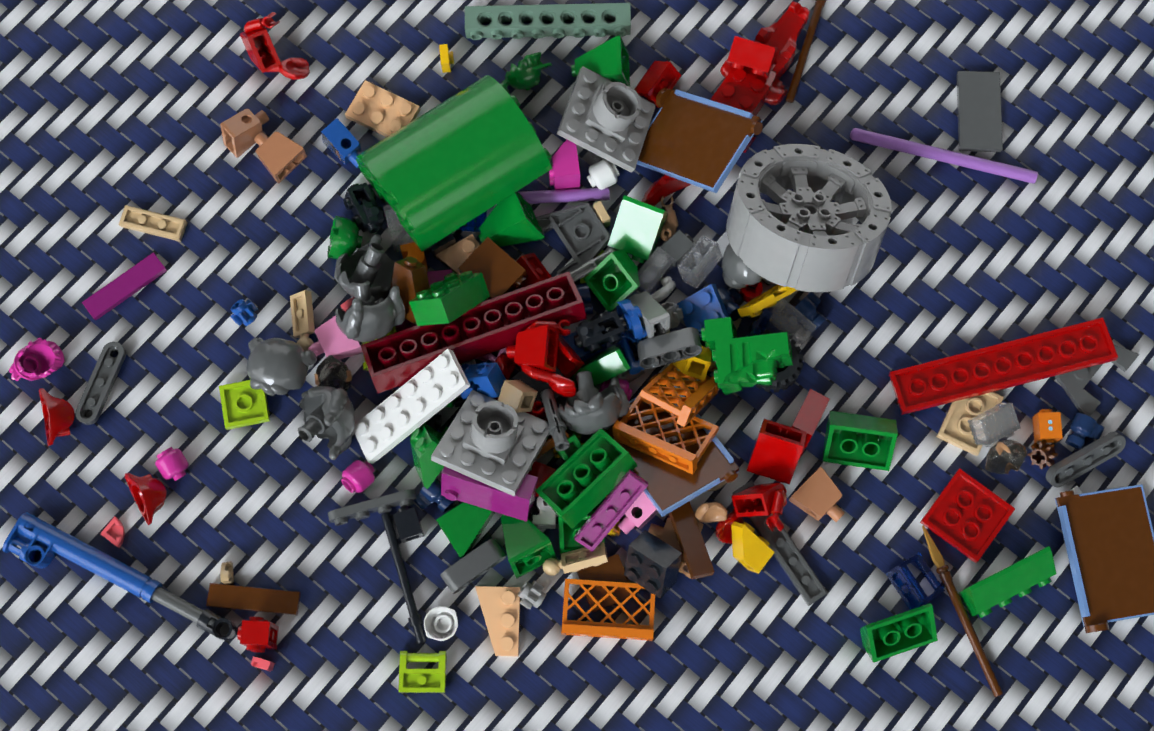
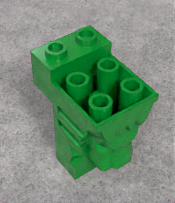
[701,317,793,395]

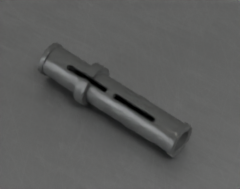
[540,389,569,451]

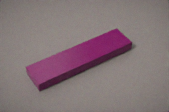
[82,252,167,321]
[574,470,648,552]

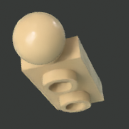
[290,290,315,350]
[543,542,608,576]

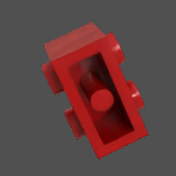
[237,617,279,653]

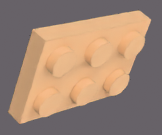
[345,80,421,137]

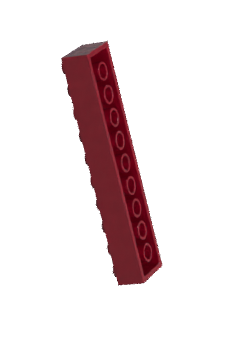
[361,271,587,393]

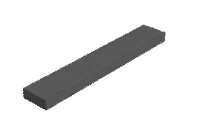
[732,480,828,606]

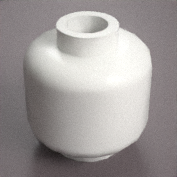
[587,159,620,190]

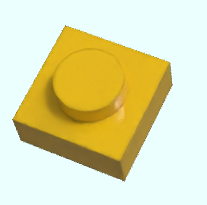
[439,44,454,73]

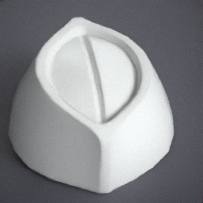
[424,606,458,641]

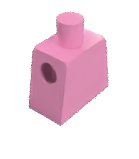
[308,316,363,362]
[617,491,658,535]

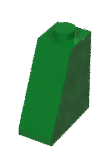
[570,345,630,389]
[436,502,495,559]

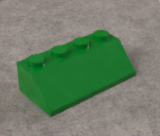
[536,429,638,529]
[959,546,1057,618]

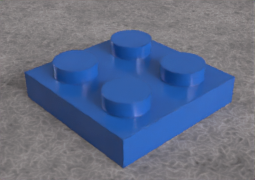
[677,284,729,341]

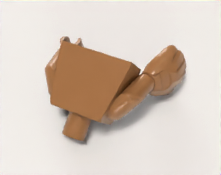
[648,502,728,578]

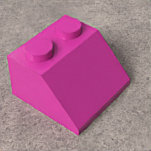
[549,140,580,190]

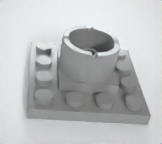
[557,66,656,173]
[431,390,550,496]

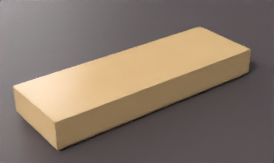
[119,205,188,242]

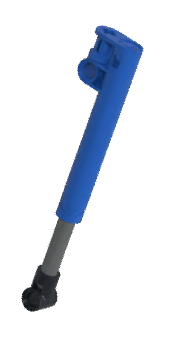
[2,512,237,641]

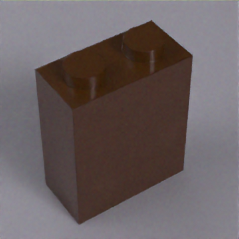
[458,237,528,299]

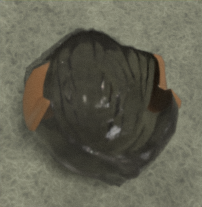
[314,355,352,391]
[985,440,1027,474]

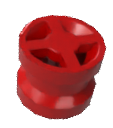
[740,282,763,303]

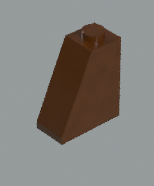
[390,257,430,325]

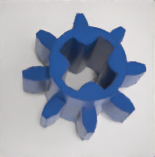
[230,299,258,326]

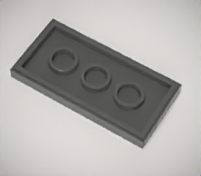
[957,71,1003,152]

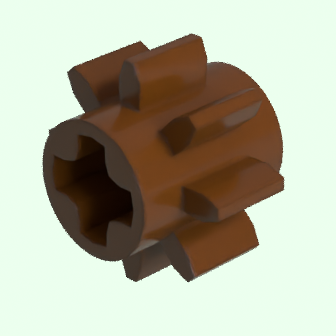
[1027,440,1058,469]

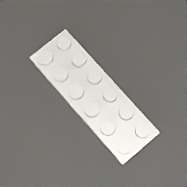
[354,349,471,464]

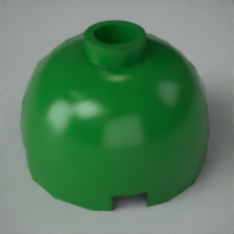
[327,216,363,259]

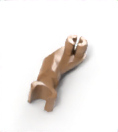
[660,196,678,241]

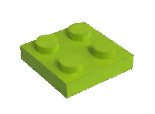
[219,380,270,430]

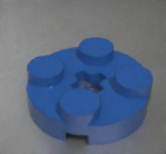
[616,299,647,343]

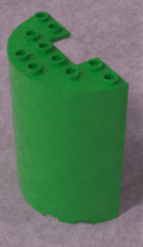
[356,75,552,252]

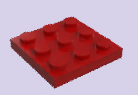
[920,468,1015,563]

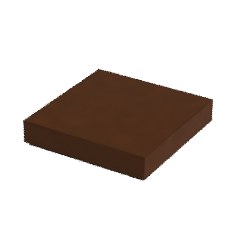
[577,554,633,613]

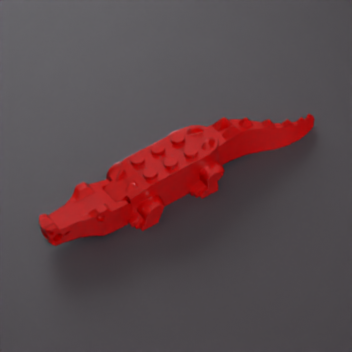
[641,2,810,207]

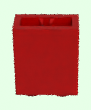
[747,419,807,484]

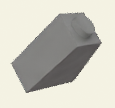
[627,291,670,340]

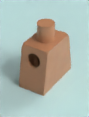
[220,109,269,158]
[254,131,307,184]
[789,466,845,522]

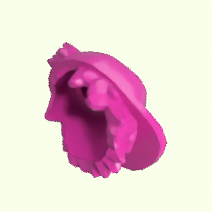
[9,338,64,381]

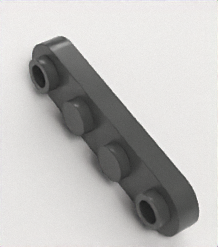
[76,342,126,425]
[1046,432,1126,488]
[328,489,417,526]

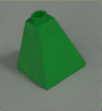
[571,36,630,86]
[479,191,545,247]
[501,514,556,579]

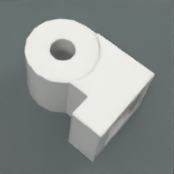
[533,496,556,529]

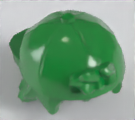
[502,52,553,91]

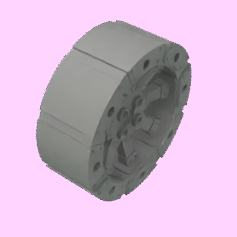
[726,144,892,292]

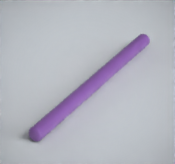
[850,128,1038,184]
[495,187,610,206]

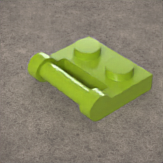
[399,651,447,693]

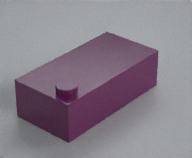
[441,466,538,522]

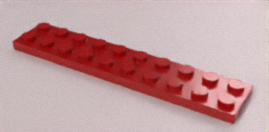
[889,317,1118,415]

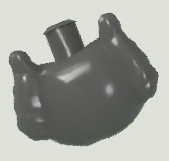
[334,234,395,301]
[722,243,773,289]
[335,280,406,343]
[246,337,317,396]
[558,371,630,435]
[298,386,355,460]

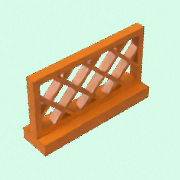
[639,363,719,427]
[613,393,719,474]
[561,579,655,641]

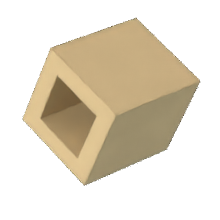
[498,380,538,413]

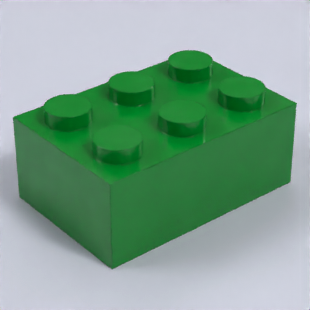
[409,271,490,326]

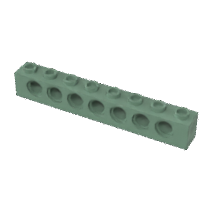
[465,3,631,40]

